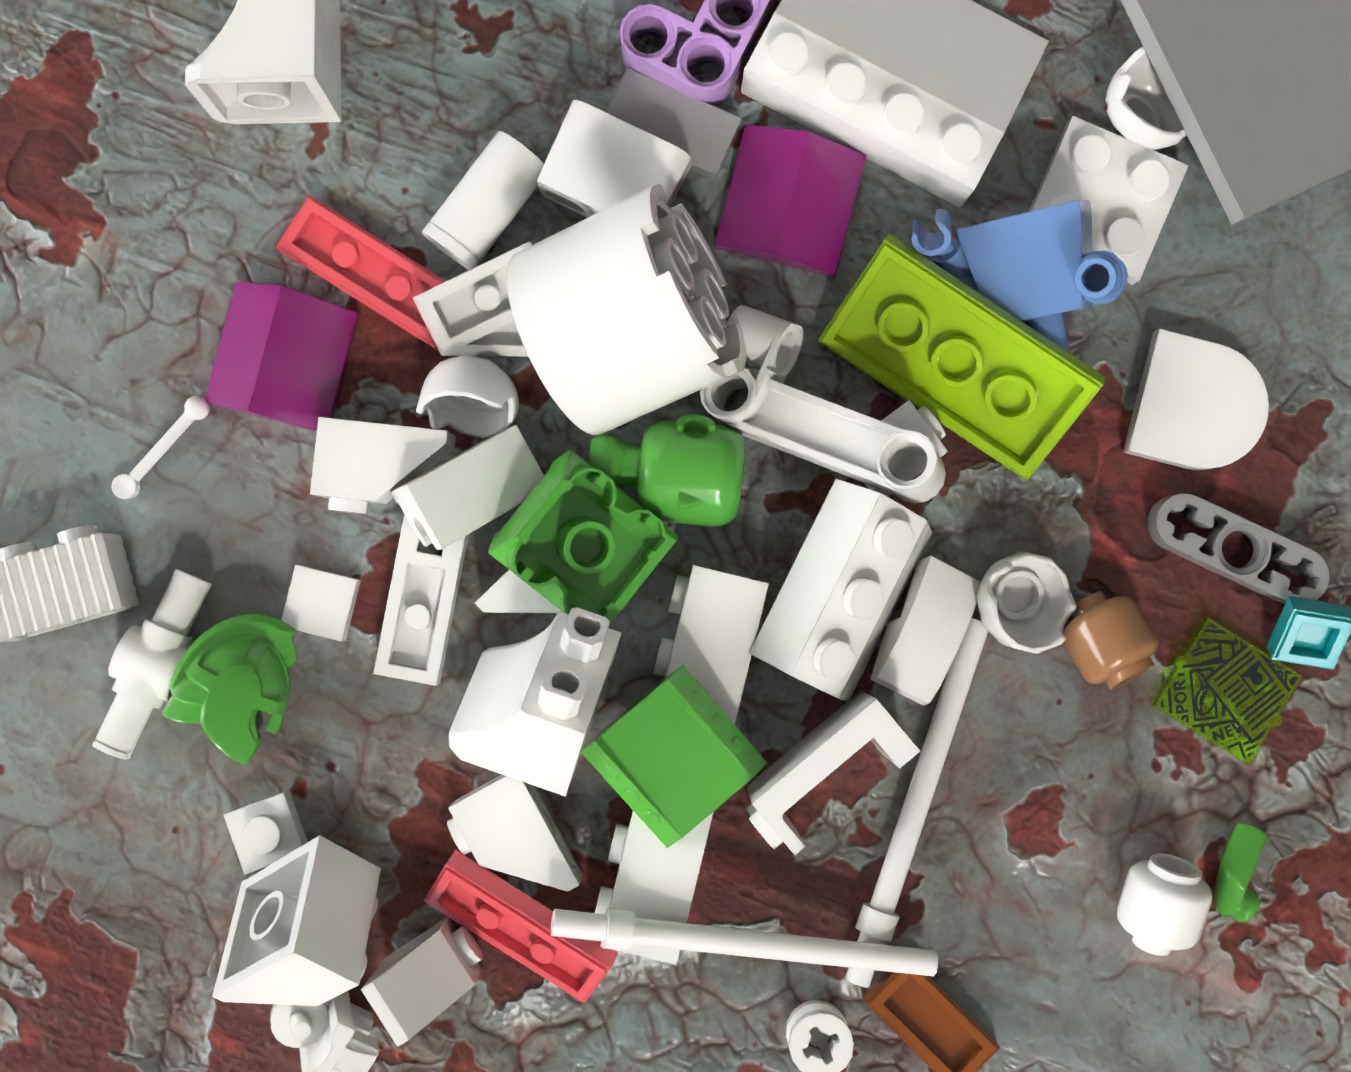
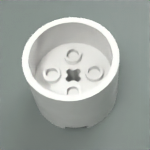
[506,184,746,435]

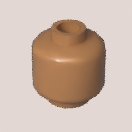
[1063,591,1159,691]

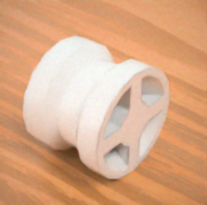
[785,1000,854,1072]

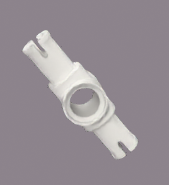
[92,569,212,760]

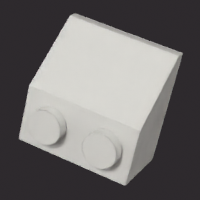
[212,835,381,1006]

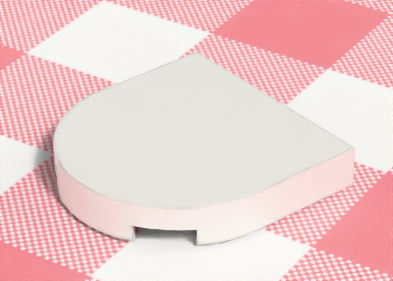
[1123,329,1269,470]

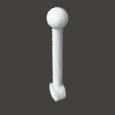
[111,395,210,499]

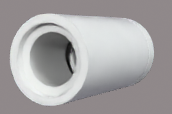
[421,131,544,270]

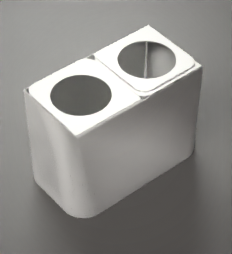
[537,100,691,218]

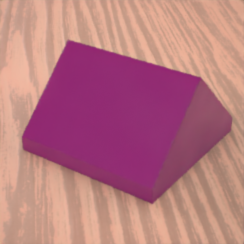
[205,281,360,432]

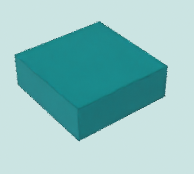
[1266,596,1351,670]

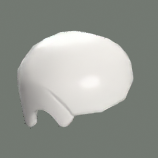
[1105,47,1187,151]
[416,355,519,439]
[977,551,1077,654]

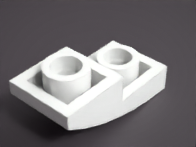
[871,556,981,705]

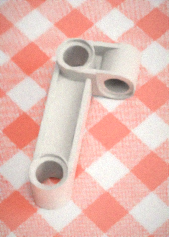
[700,305,946,503]

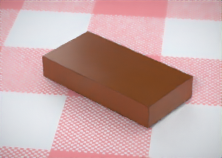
[862,972,1000,1072]

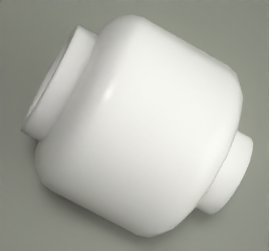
[1117,853,1212,956]

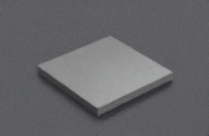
[1121,0,1351,225]

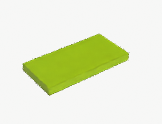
[817,233,1105,481]

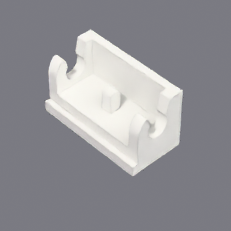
[390,425,544,550]

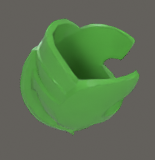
[162,613,297,765]

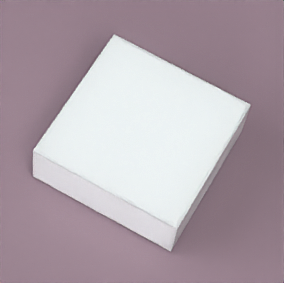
[281,565,361,642]

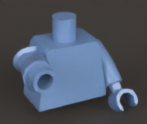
[911,200,1128,351]

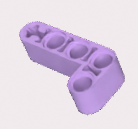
[620,0,777,106]

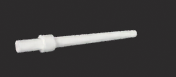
[845,618,988,988]
[551,908,938,976]

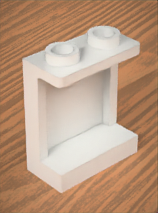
[746,690,920,855]

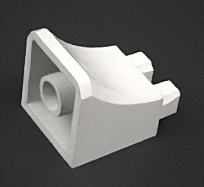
[185,0,342,124]
[448,607,622,796]

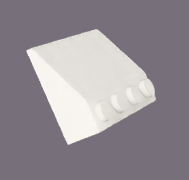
[741,0,1049,208]

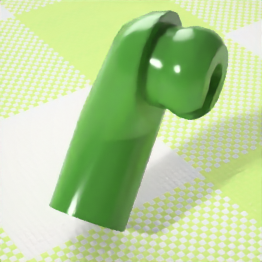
[1212,823,1267,922]

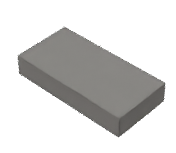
[606,68,742,181]

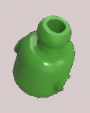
[588,414,745,526]

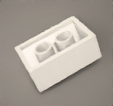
[749,479,932,702]

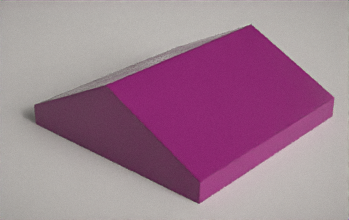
[714,125,866,278]

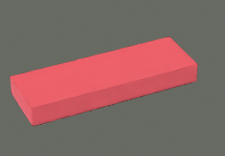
[275,195,446,351]
[424,849,618,1003]

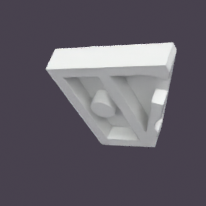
[413,241,532,357]

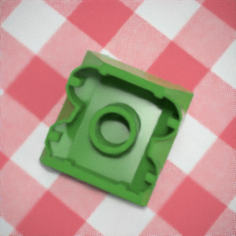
[488,450,677,625]
[580,665,767,848]

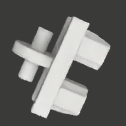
[270,991,380,1072]

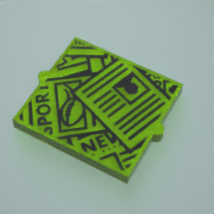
[1151,618,1302,765]

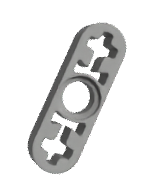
[1147,494,1329,604]

